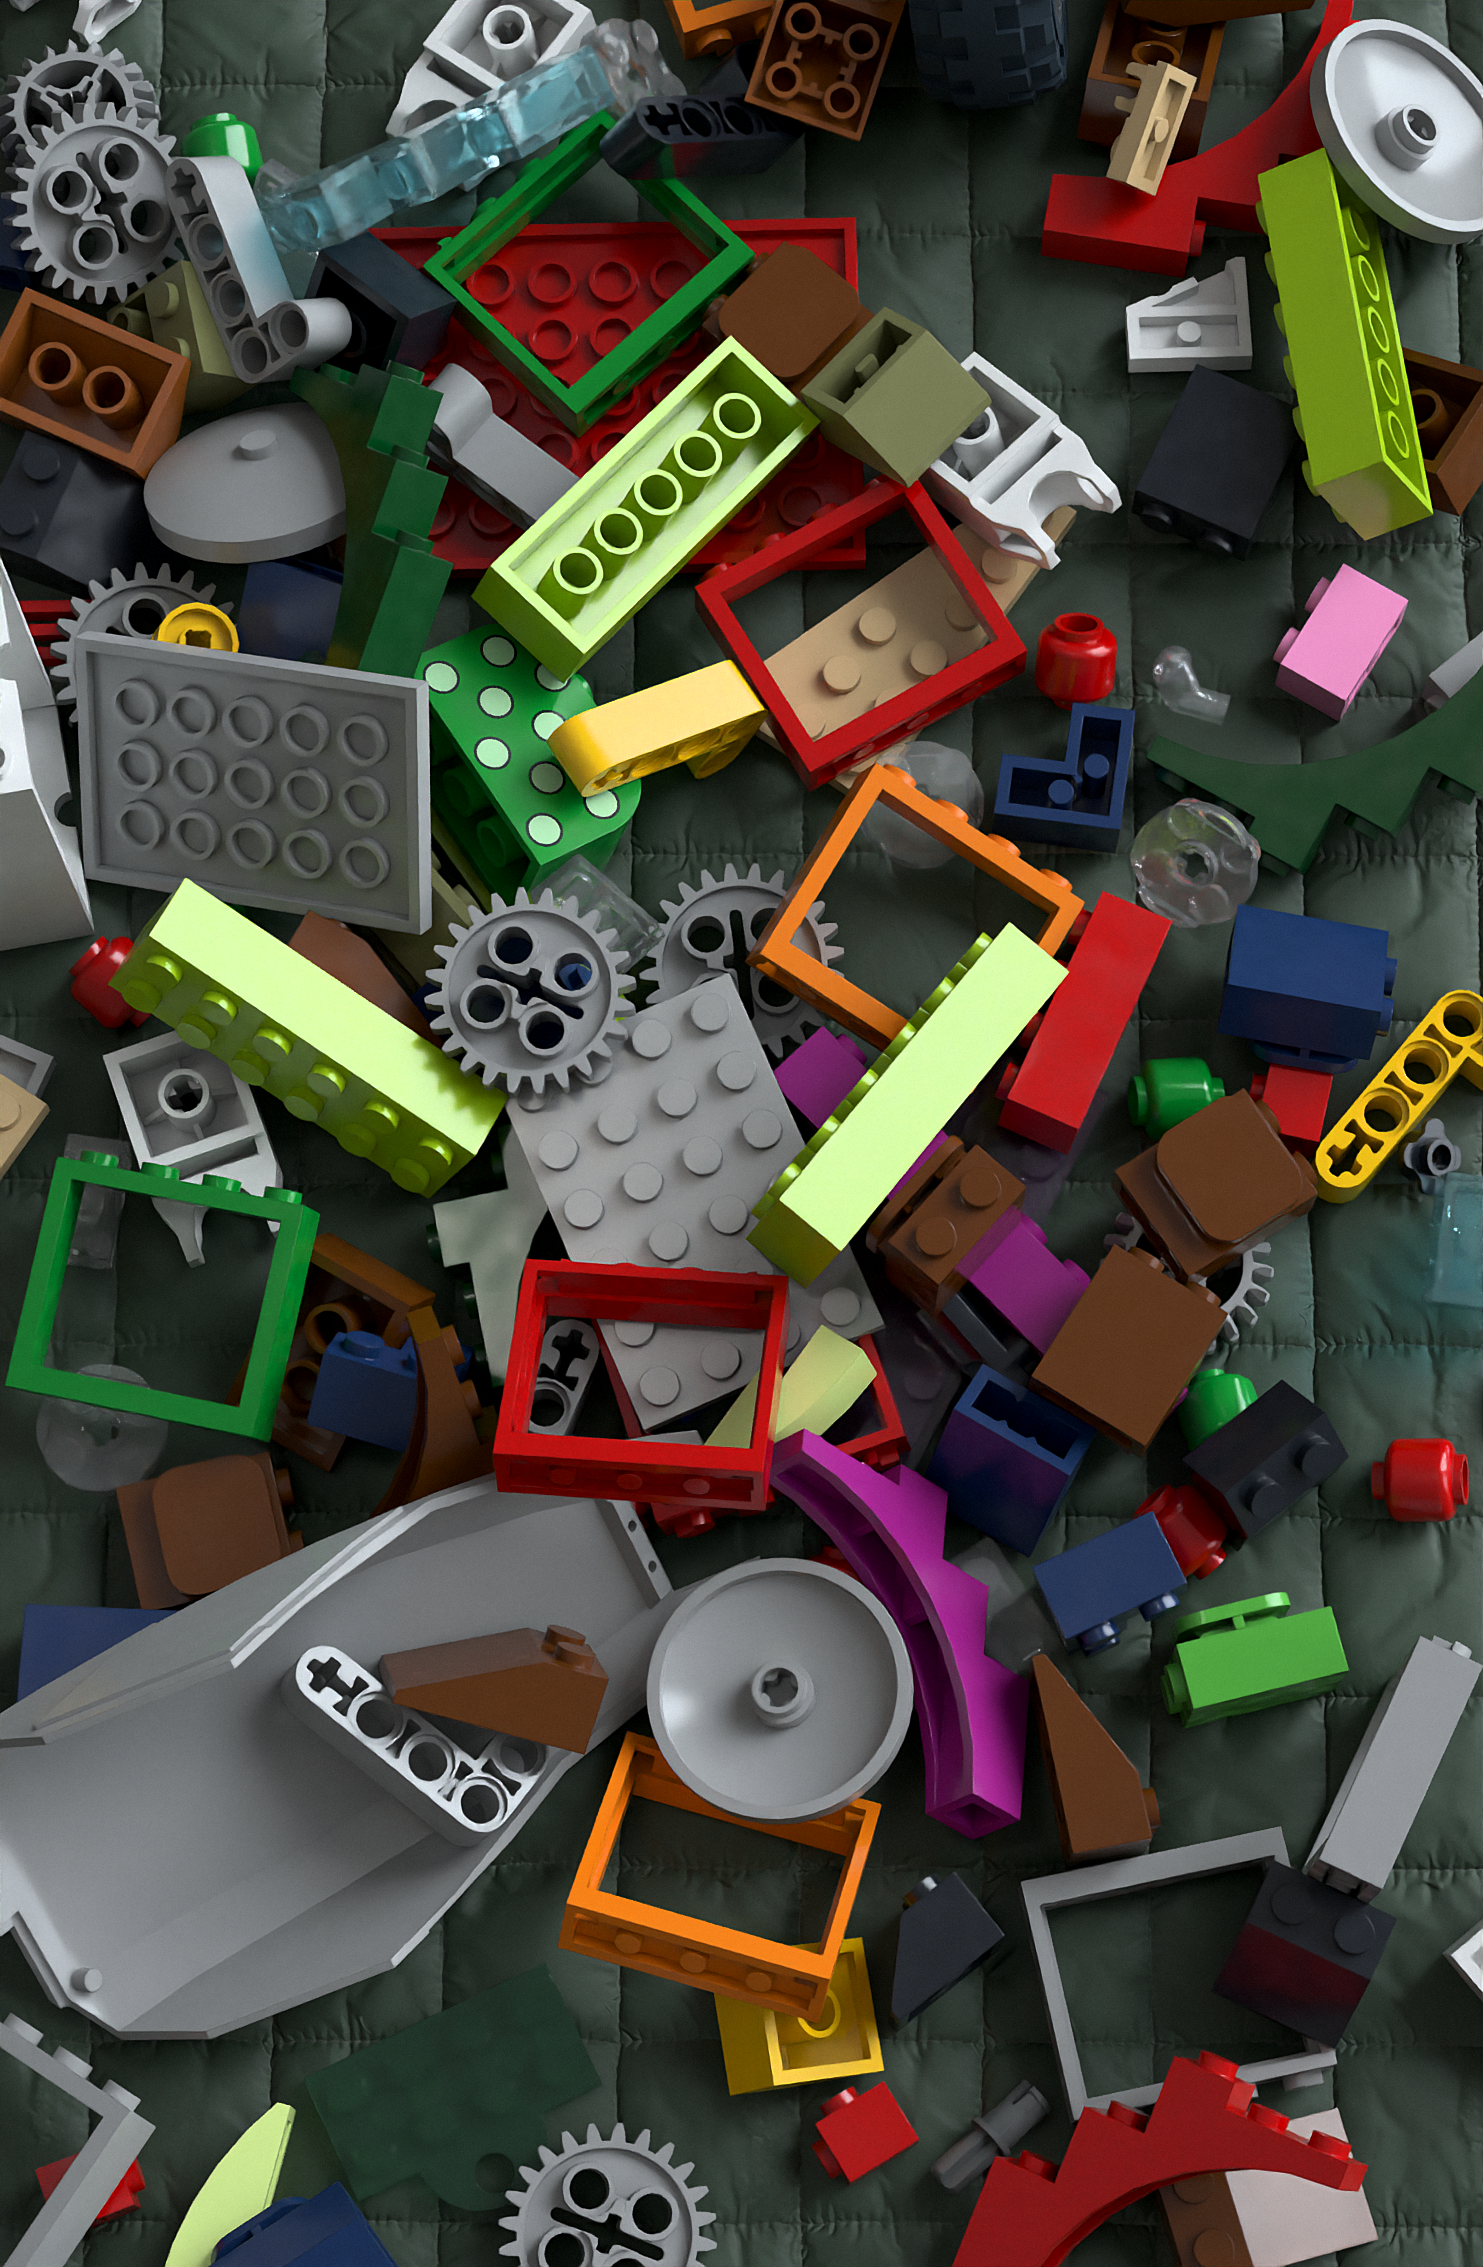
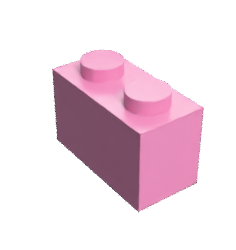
[1273,563,1408,722]

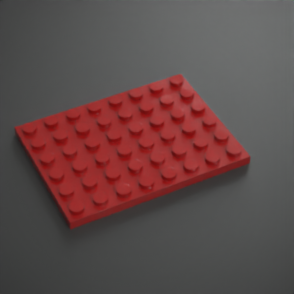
[368,217,866,578]

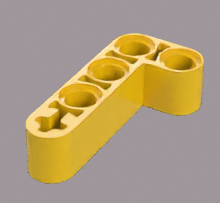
[547,660,769,797]
[1311,990,1483,1204]

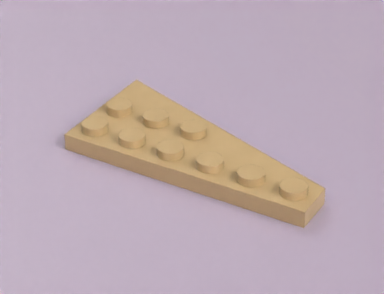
[755,505,1077,795]

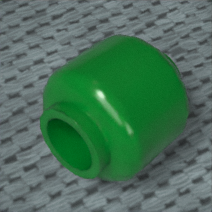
[180,113,266,192]
[1128,1057,1225,1141]
[1175,1369,1258,1453]

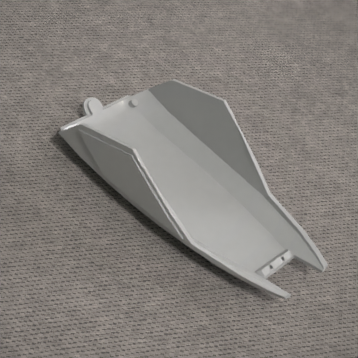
[0,1430,761,2040]

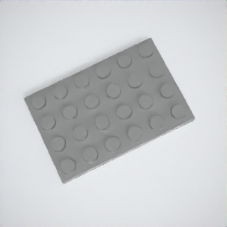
[74,630,432,935]
[496,972,886,1433]

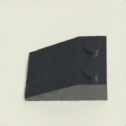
[0,430,189,627]

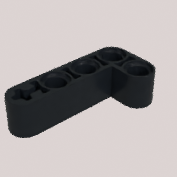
[600,42,805,180]

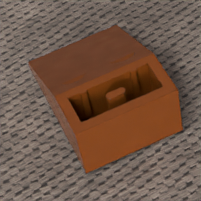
[743,0,906,143]

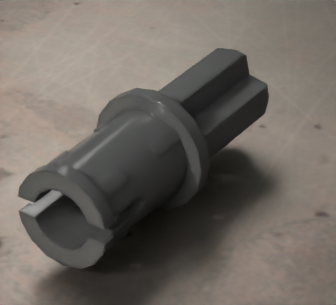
[930,2079,1052,2195]

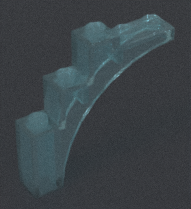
[254,44,616,257]

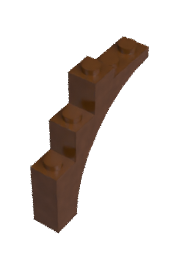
[367,1305,499,1520]

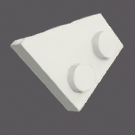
[1125,257,1253,373]

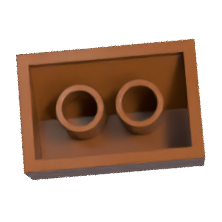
[0,287,191,482]

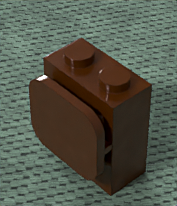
[701,241,875,442]
[1111,1088,1318,1286]
[866,1135,1027,1319]
[1028,1244,1228,1459]
[116,1452,306,1611]

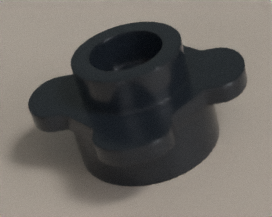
[1397,1118,1462,1195]

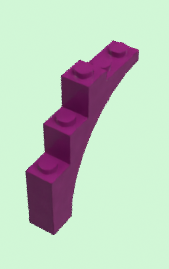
[769,1428,1030,1840]

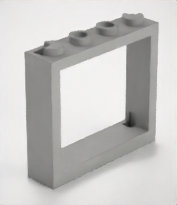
[1301,1635,1483,1904]
[1018,1826,1337,2125]
[0,2012,156,2267]

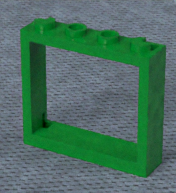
[423,108,755,438]
[5,1150,321,1443]

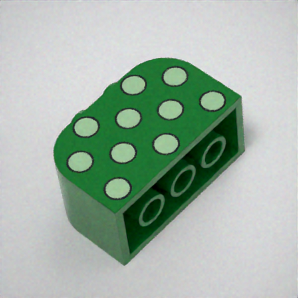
[413,623,641,907]

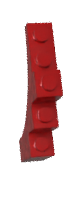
[1040,0,1359,278]
[952,2050,1368,2267]

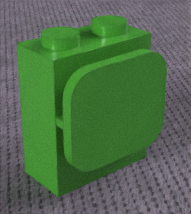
[1160,1592,1349,1729]

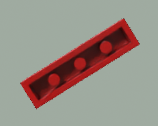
[995,891,1173,1156]

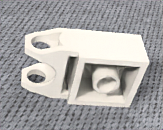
[385,0,602,192]
[918,352,1122,570]
[103,1030,284,1268]

